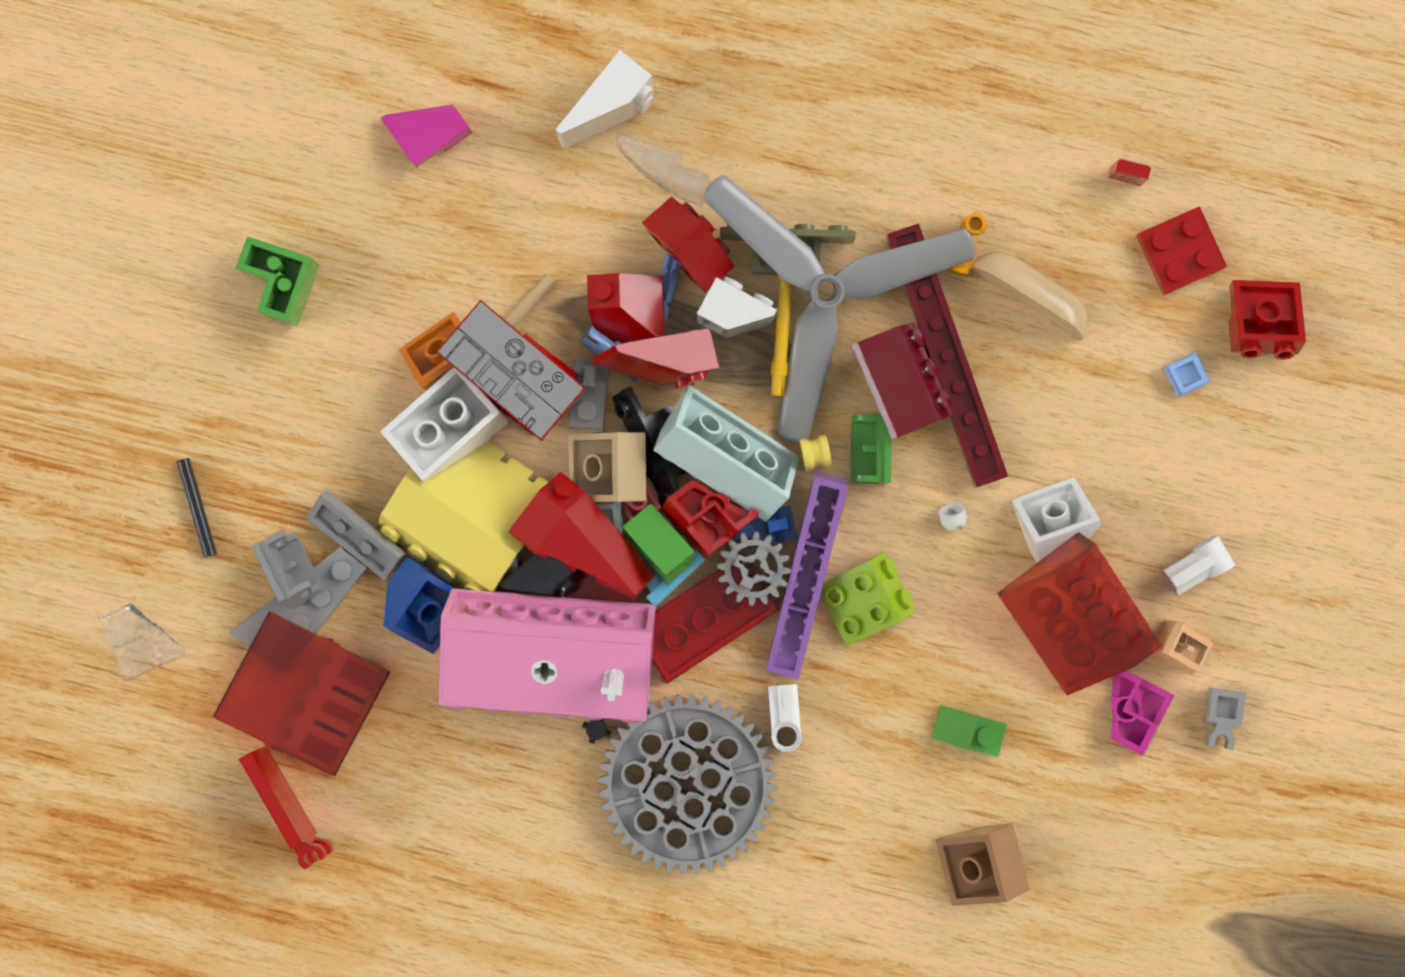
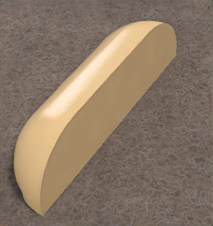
[972,252,1088,340]

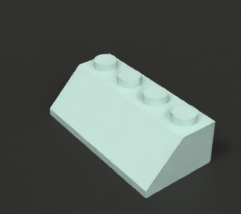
[654,385,800,522]

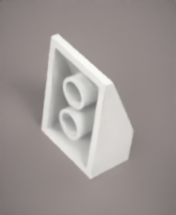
[555,50,654,149]
[380,367,509,482]

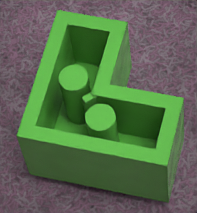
[236,236,320,327]

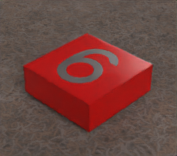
[1108,159,1151,186]

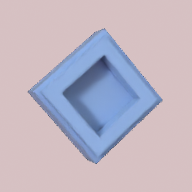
[1163,352,1210,397]

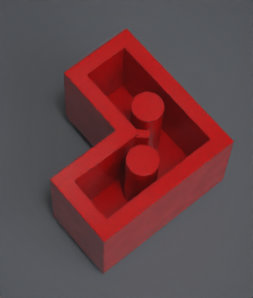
[642,196,735,293]

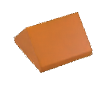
[399,312,461,391]

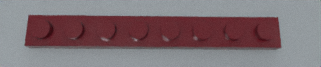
[886,223,1009,488]

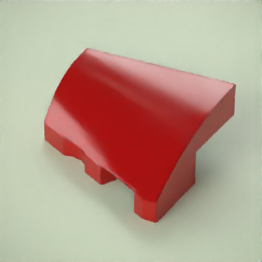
[662,480,759,560]

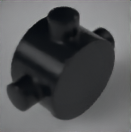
[582,719,611,744]

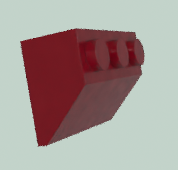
[852,322,953,440]

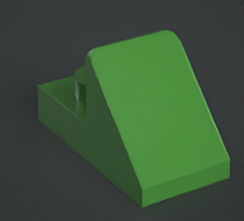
[932,705,1007,757]

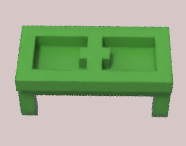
[851,414,891,484]
[622,504,696,586]

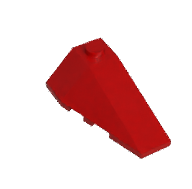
[509,471,656,599]

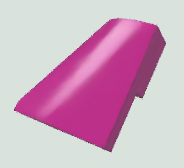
[381,104,472,168]
[1111,665,1175,755]

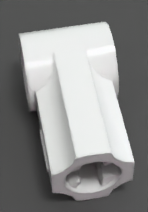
[1161,535,1236,595]
[768,684,802,752]

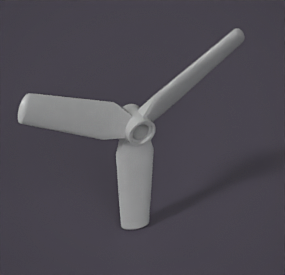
[704,175,975,443]

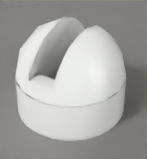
[938,503,967,532]

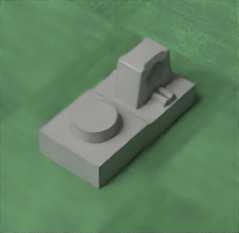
[569,360,608,430]

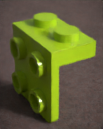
[820,551,916,645]

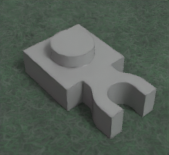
[1204,687,1246,750]

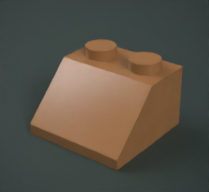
[936,823,1030,905]

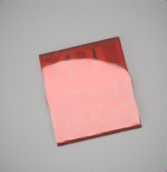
[213,611,391,776]

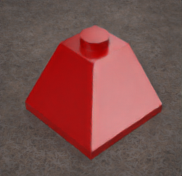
[587,273,665,344]

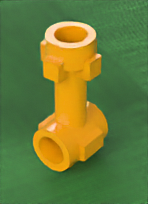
[949,212,988,277]

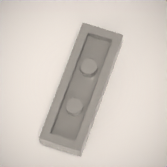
[306,490,406,581]

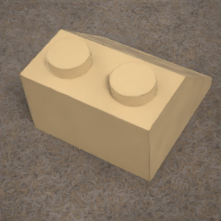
[568,432,646,502]

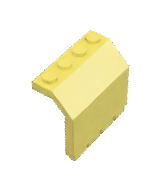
[377,440,548,592]

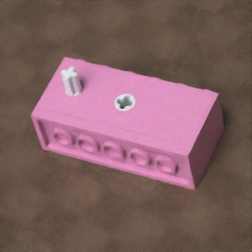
[438,588,656,723]

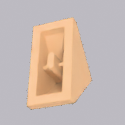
[1151,620,1213,673]

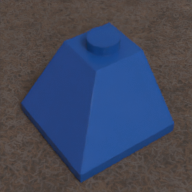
[383,556,458,654]

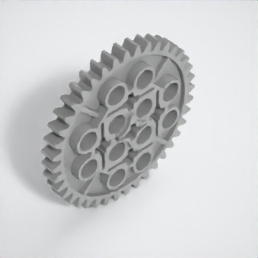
[598,694,777,874]

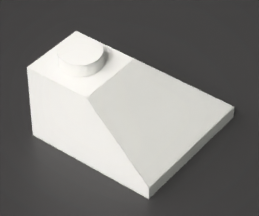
[1011,477,1101,571]

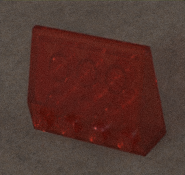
[996,532,1162,696]

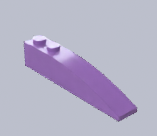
[766,470,848,679]

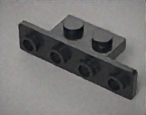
[612,386,687,507]

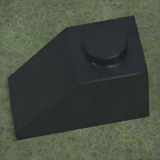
[500,554,586,597]

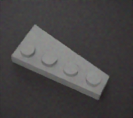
[230,547,368,674]

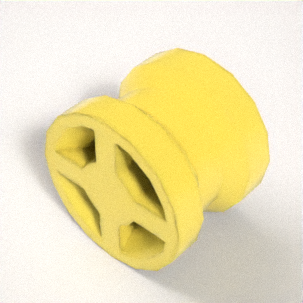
[799,435,832,472]

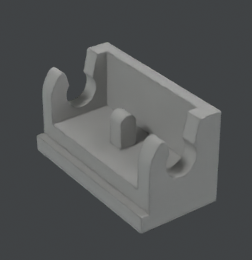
[252,530,325,609]

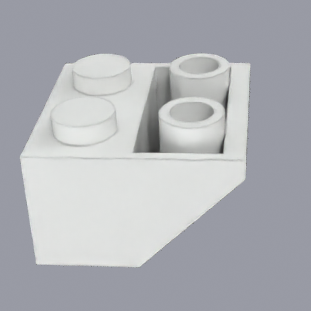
[697,277,777,338]

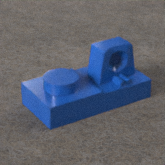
[730,506,797,552]

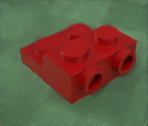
[1228,280,1306,360]

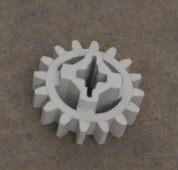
[717,532,791,606]

